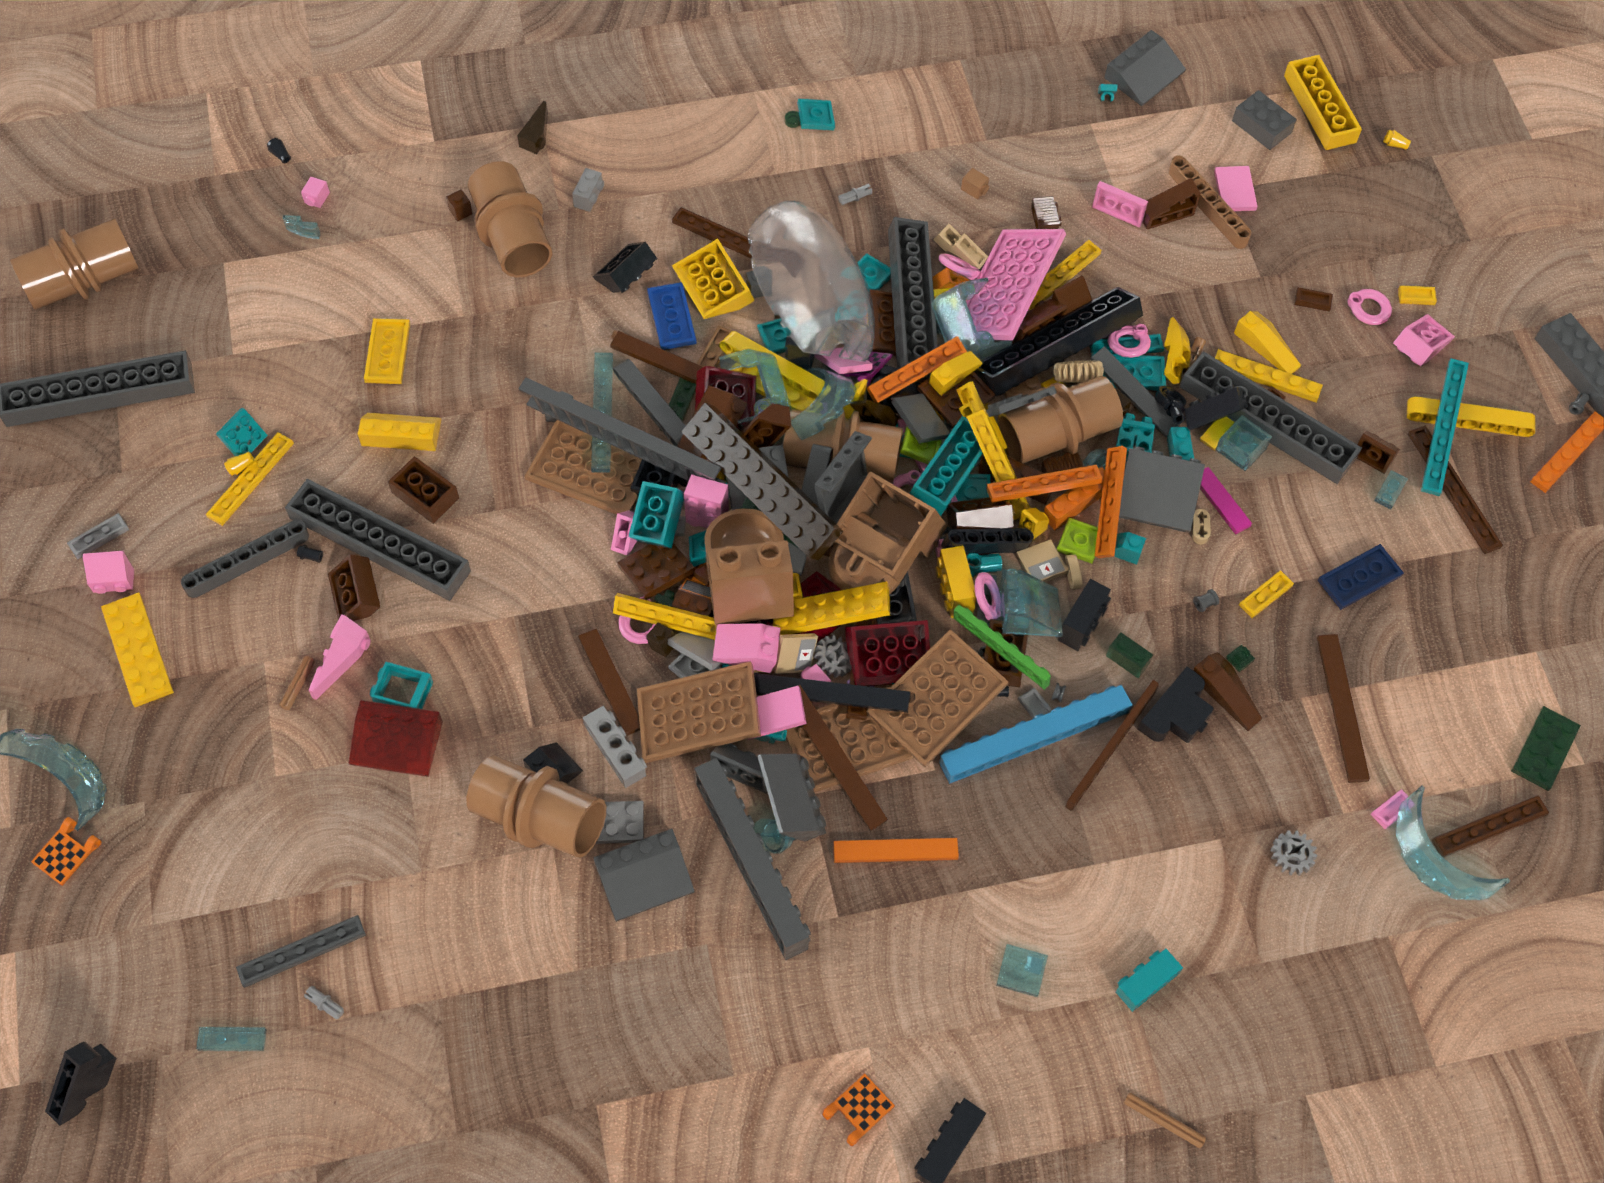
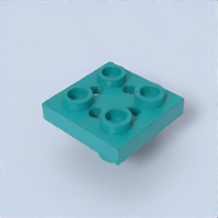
[216,408,268,456]

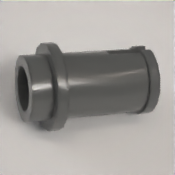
[1569,392,1589,415]

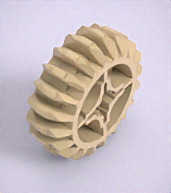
[1053,360,1104,383]

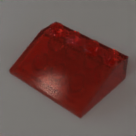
[349,700,443,777]

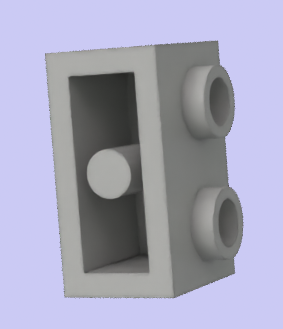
[572,168,604,212]

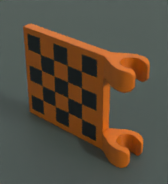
[31,817,102,886]
[822,1074,895,1147]

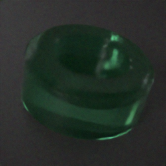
[785,111,801,128]

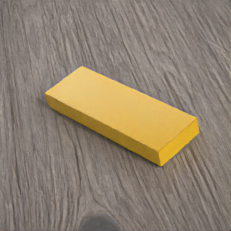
[1239,570,1294,619]

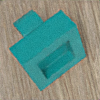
[1098,84,1118,102]

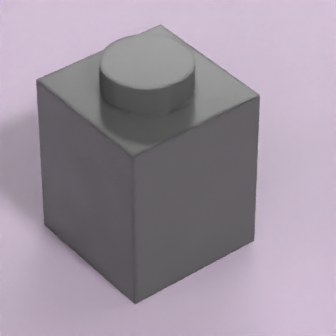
[746,268,768,298]

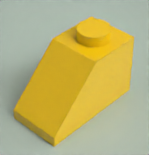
[1018,507,1049,541]

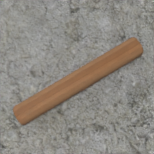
[1124,1093,1206,1148]

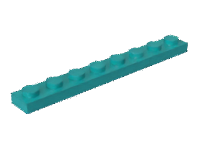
[1421,358,1469,496]

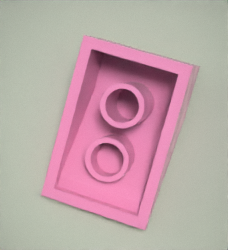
[1393,314,1455,366]
[712,624,780,673]

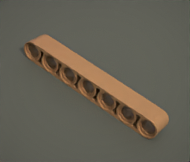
[1169,155,1251,249]

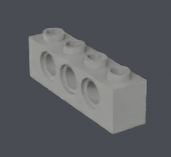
[582,706,647,788]

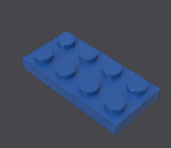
[647,282,697,350]

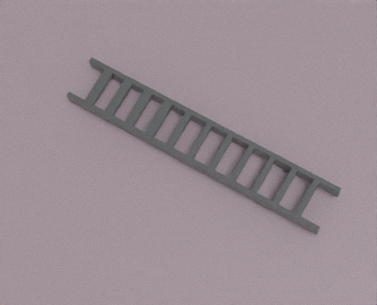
[518,378,726,484]

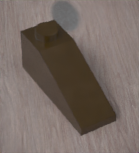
[517,101,548,154]
[850,400,899,427]

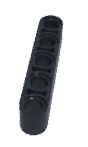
[941,528,1034,554]

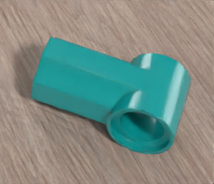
[966,553,1002,577]

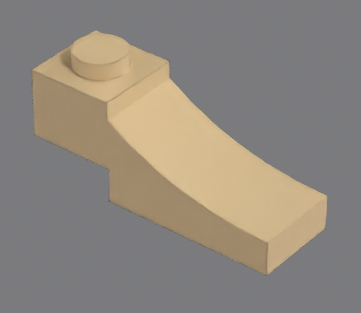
[933,224,988,269]

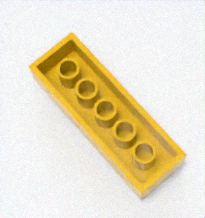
[1284,55,1362,150]

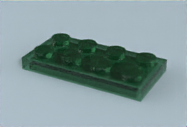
[1511,706,1581,791]

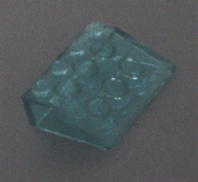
[1000,569,1063,637]

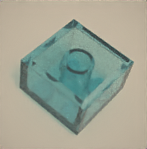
[1216,415,1272,471]

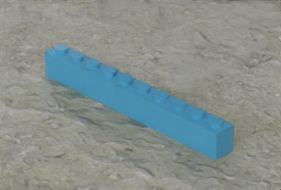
[939,685,1132,784]

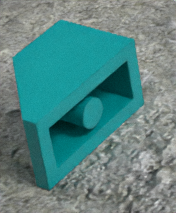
[1114,532,1146,565]

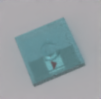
[996,944,1048,997]

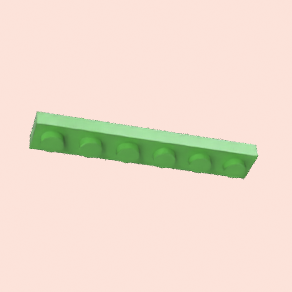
[954,605,1051,690]

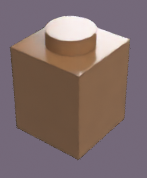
[961,168,989,200]

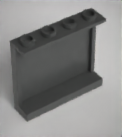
[815,431,872,524]
[1119,446,1205,533]

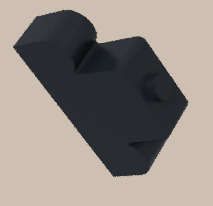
[1138,667,1214,743]
[45,1042,117,1126]

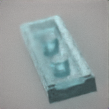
[196,1027,267,1051]

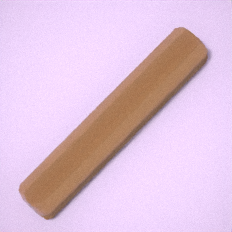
[279,656,315,710]

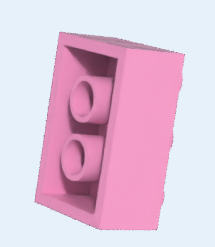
[684,475,729,528]

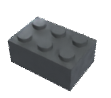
[1232,90,1297,150]

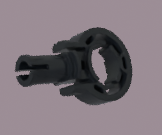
[1155,386,1187,424]

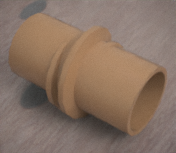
[467,161,553,278]
[10,218,139,310]
[997,376,1123,464]
[783,408,903,484]
[466,755,606,858]

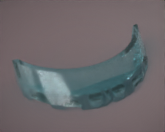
[791,368,856,440]
[0,729,107,832]
[1396,785,1511,900]

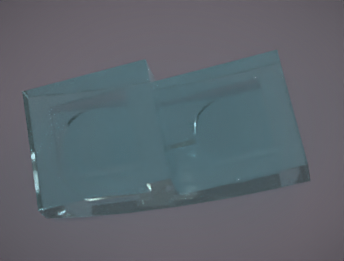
[283,215,321,239]

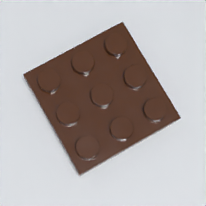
[917,371,995,428]
[617,543,695,600]

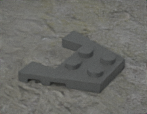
[986,386,1057,417]

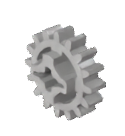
[813,635,851,678]
[1270,830,1317,876]

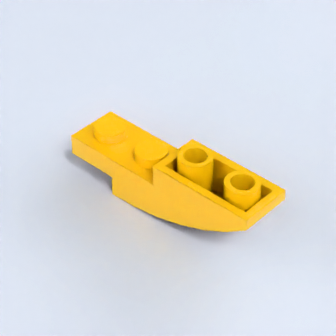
[1164,317,1191,385]
[957,381,1008,449]

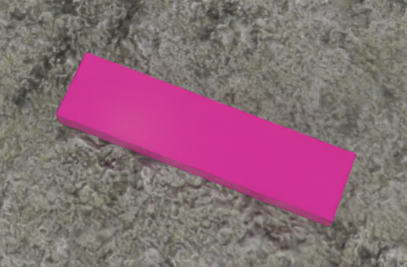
[1200,467,1252,535]

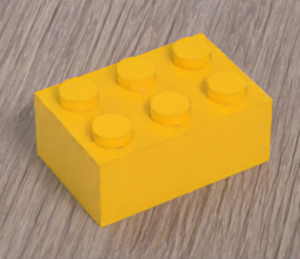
[935,546,976,618]

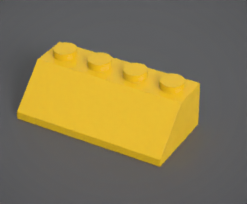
[358,413,441,451]

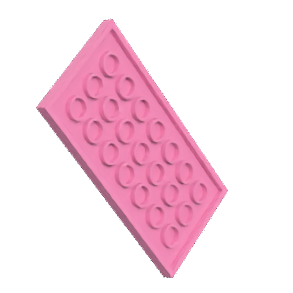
[948,229,1066,340]

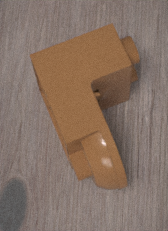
[828,471,948,594]
[705,508,794,625]

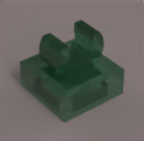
[654,590,675,607]
[1226,644,1255,672]

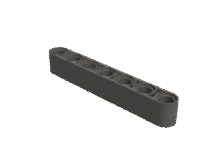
[613,358,686,447]
[788,444,832,576]
[181,519,309,598]

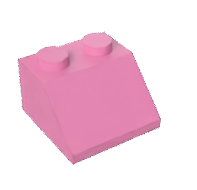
[83,551,134,594]

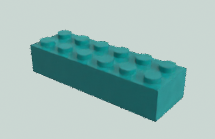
[909,416,983,516]

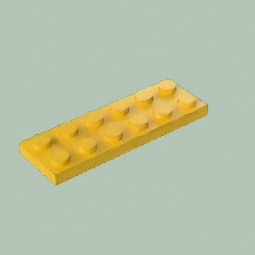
[773,581,890,637]
[101,592,174,707]

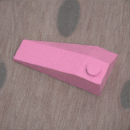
[309,614,370,700]

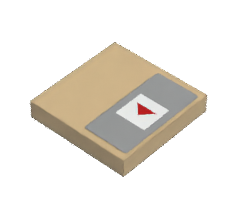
[1016,539,1068,586]
[773,633,818,674]

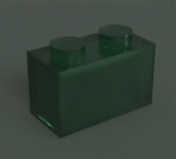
[1106,632,1153,678]

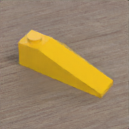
[1234,311,1301,374]

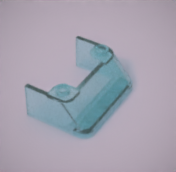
[932,278,1012,359]
[719,349,792,432]

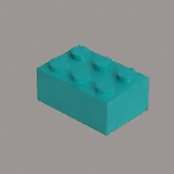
[628,481,684,549]

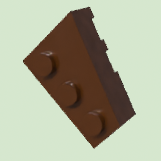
[1143,178,1201,230]

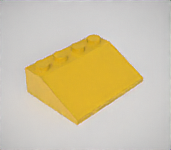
[672,239,755,319]

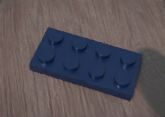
[1317,544,1404,610]

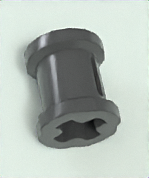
[1193,589,1219,612]

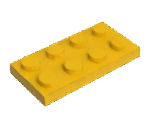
[364,318,410,384]

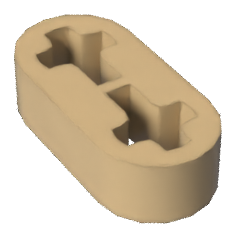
[1191,509,1211,545]
[1065,555,1082,589]

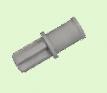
[838,184,872,205]
[304,986,344,1019]

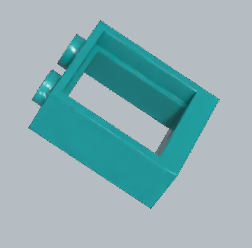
[370,662,434,717]

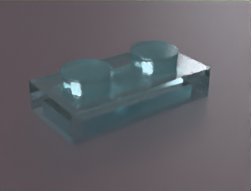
[1374,470,1408,510]

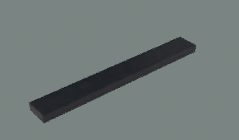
[754,673,911,713]

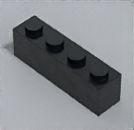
[914,1098,986,1183]

